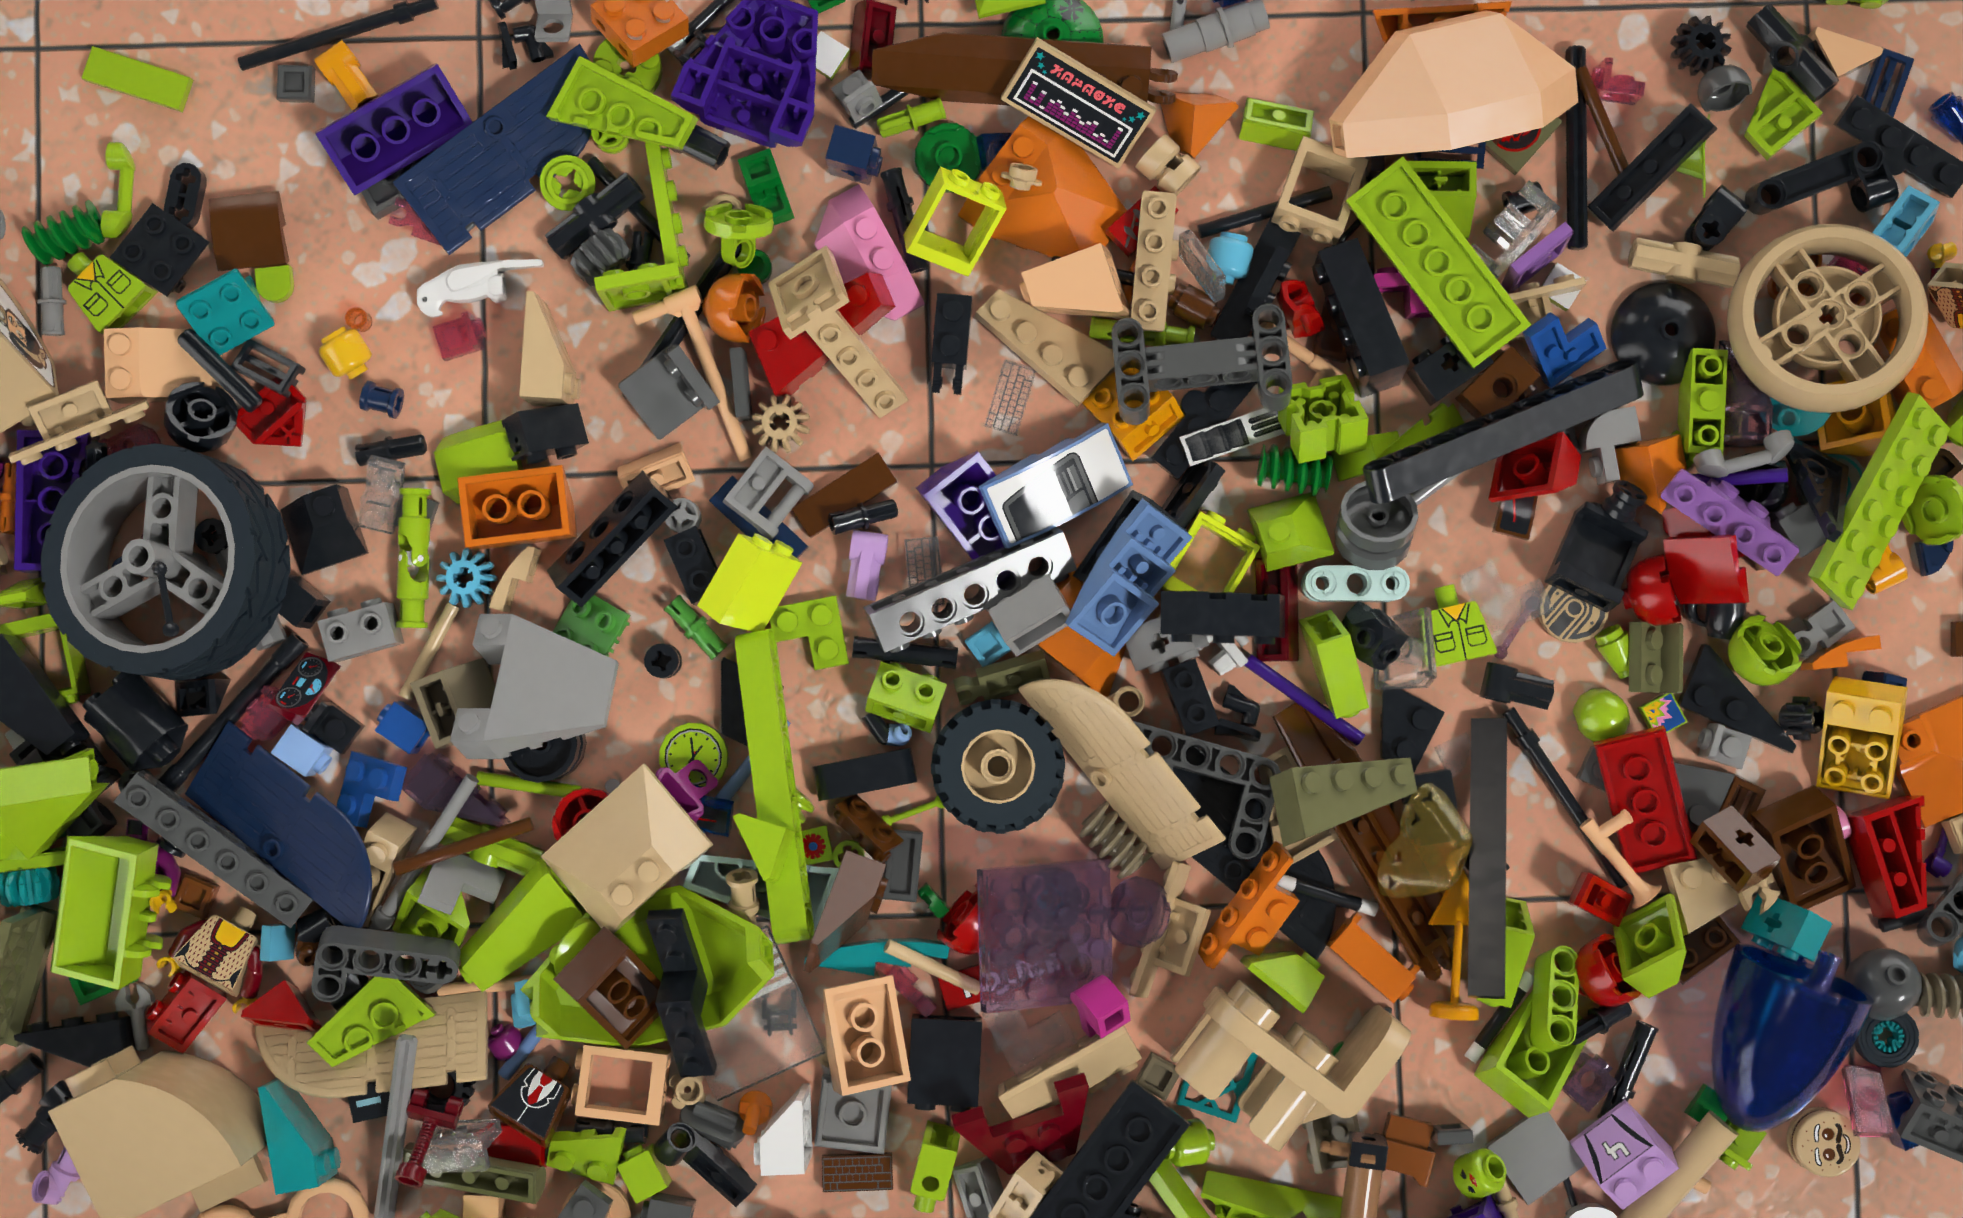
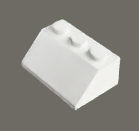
[754,1083,813,1176]

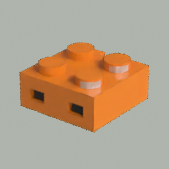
[590,0,689,68]

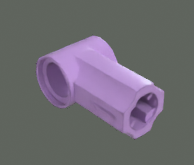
[846,529,888,601]

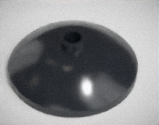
[1611,282,1716,386]

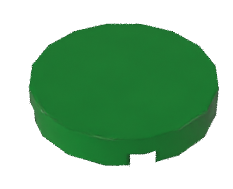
[915,123,983,193]

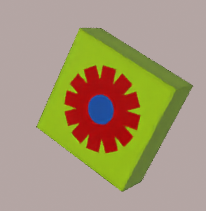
[802,825,833,865]

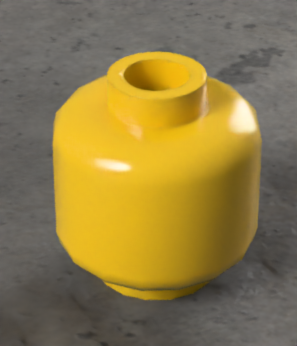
[319,326,372,380]

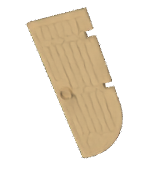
[1018,679,1226,870]
[255,991,488,1098]

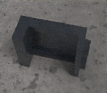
[1544,502,1649,613]
[907,1014,982,1112]

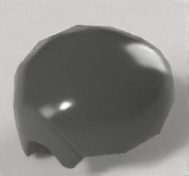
[1697,64,1752,112]

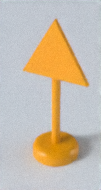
[1428,865,1479,1021]

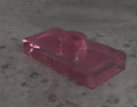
[1841,1065,1893,1138]

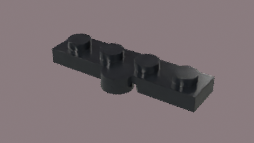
[1833,95,1963,198]
[1151,382,1257,480]

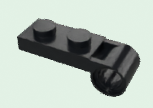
[654,1122,757,1207]

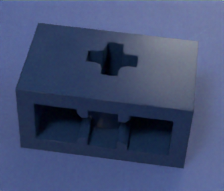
[825,125,883,186]

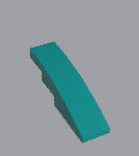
[804,938,950,976]

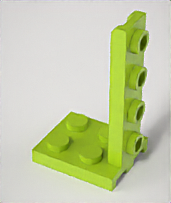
[594,142,689,312]

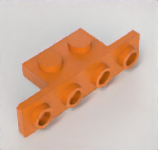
[1198,841,1300,969]

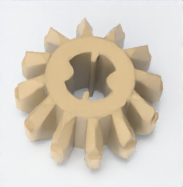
[752,394,810,453]

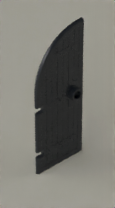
[1173,746,1336,961]

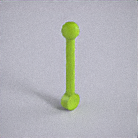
[881,795,945,826]

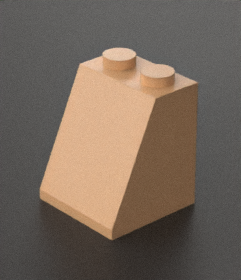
[1019,243,1131,319]

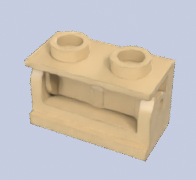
[988,1151,1063,1218]

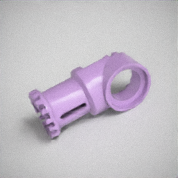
[32,1146,80,1205]

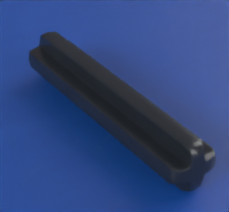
[177,328,262,412]

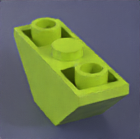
[1677,348,1728,455]

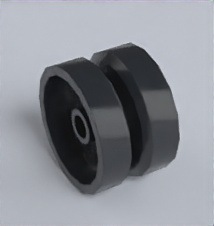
[503,734,587,783]

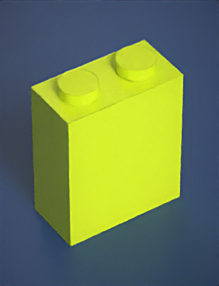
[697,533,802,632]

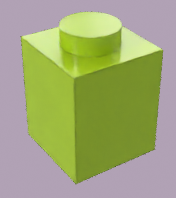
[616,1143,672,1204]

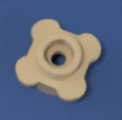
[1001,163,1042,191]
[668,1074,706,1109]

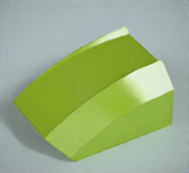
[434,420,523,504]

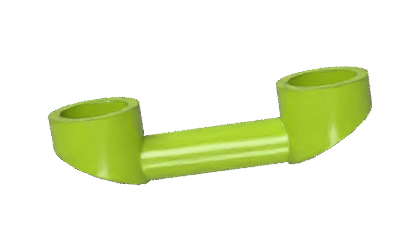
[101,142,136,238]

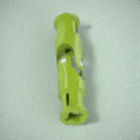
[396,488,431,628]

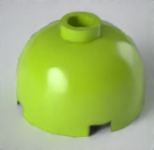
[1727,615,1802,686]

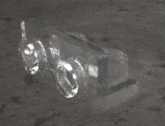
[422,1119,502,1173]

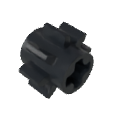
[1779,696,1824,740]

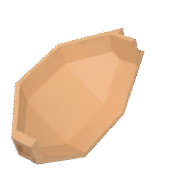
[1329,10,1578,158]

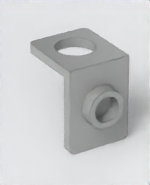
[534,0,573,42]

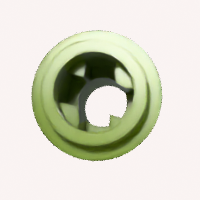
[1594,624,1629,679]

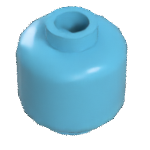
[1205,232,1254,285]

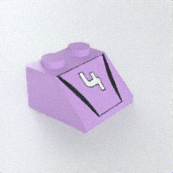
[1570,1100,1679,1210]

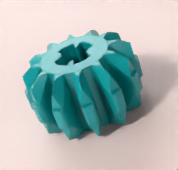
[0,866,61,907]

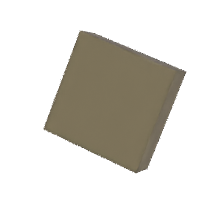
[1135,1052,1179,1101]

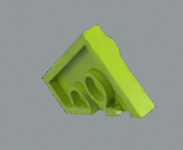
[307,976,437,1067]

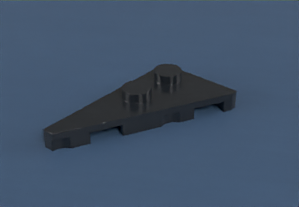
[1786,437,1849,543]
[1677,644,1796,753]

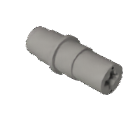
[1162,0,1270,63]

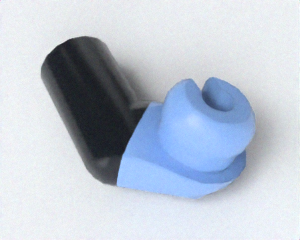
[862,713,912,746]

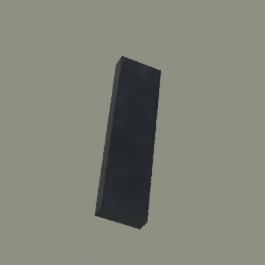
[1587,103,1718,232]

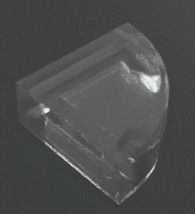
[1434,732,1471,778]

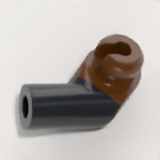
[295,914,336,966]

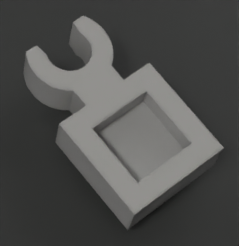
[1793,600,1856,657]

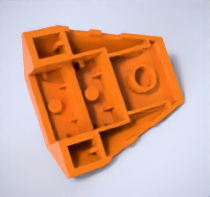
[958,116,1127,258]

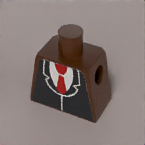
[488,1056,571,1149]

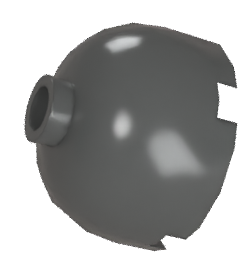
[1845,948,1922,1021]

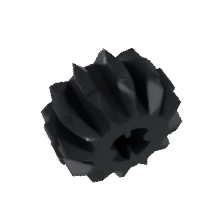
[1670,15,1732,76]

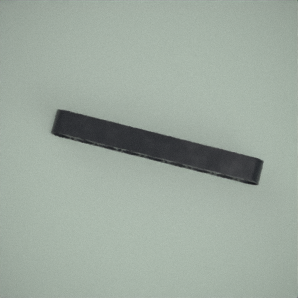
[1362,359,1644,504]

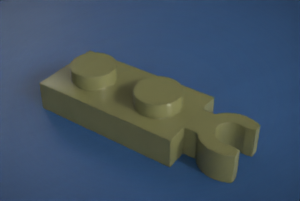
[953,650,1051,705]

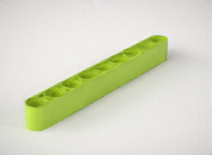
[735,629,815,945]

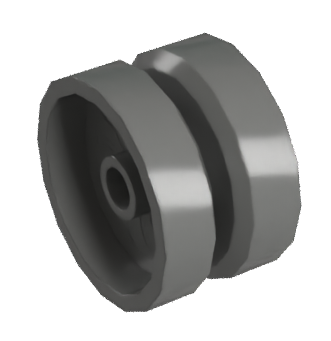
[1334,481,1418,570]

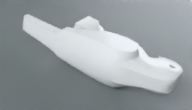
[417,259,544,318]

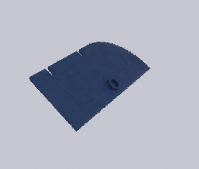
[392,44,591,255]
[185,721,372,928]

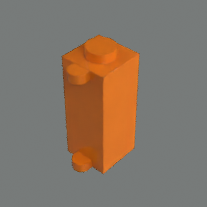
[1326,911,1421,1004]

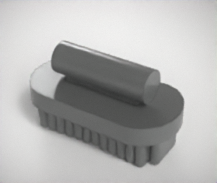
[679,1101,745,1150]

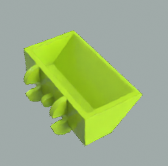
[50,836,172,990]

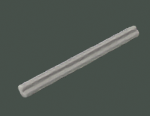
[374,1034,418,1218]

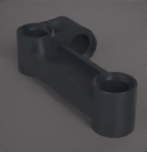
[1745,141,1899,215]

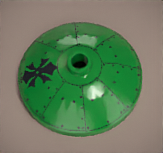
[1001,0,1104,43]

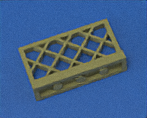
[0,904,58,1047]

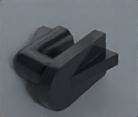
[498,21,554,70]
[1214,684,1261,742]

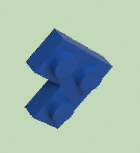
[1522,312,1607,388]
[337,751,407,828]

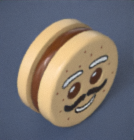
[1787,1107,1861,1177]

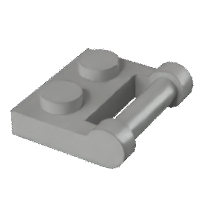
[722,446,814,540]

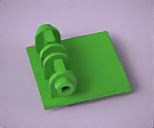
[553,595,631,657]

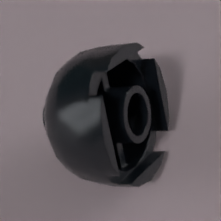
[164,381,238,453]

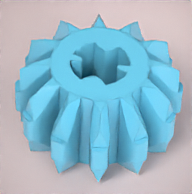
[436,548,498,608]

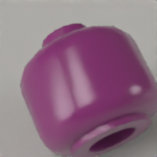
[488,1023,524,1061]

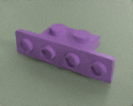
[1661,469,1799,576]

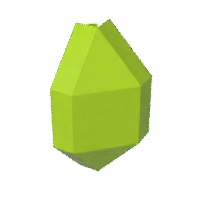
[0,748,110,860]
[520,885,774,1049]

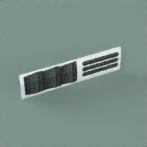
[1179,408,1285,466]

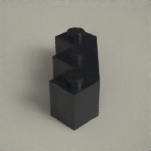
[1160,591,1285,644]

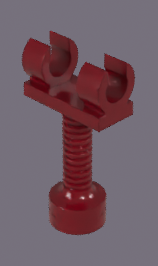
[395,1088,464,1187]

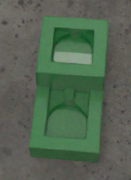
[738,148,795,225]

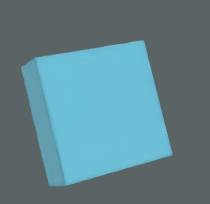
[964,621,1011,667]
[260,923,296,962]

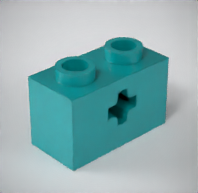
[1741,894,1832,962]

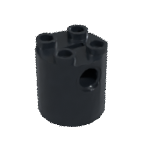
[83,672,188,772]

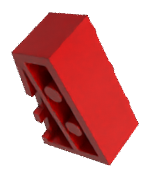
[1846,795,1927,919]

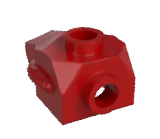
[1276,280,1326,338]

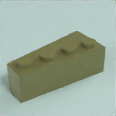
[1269,758,1418,847]

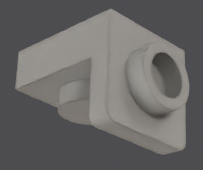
[831,69,883,123]
[1697,723,1752,769]

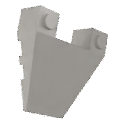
[450,614,619,759]

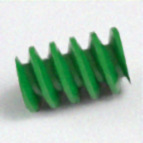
[22,200,105,265]
[1257,444,1333,497]

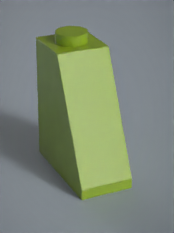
[1298,609,1369,719]
[1476,897,1535,1008]

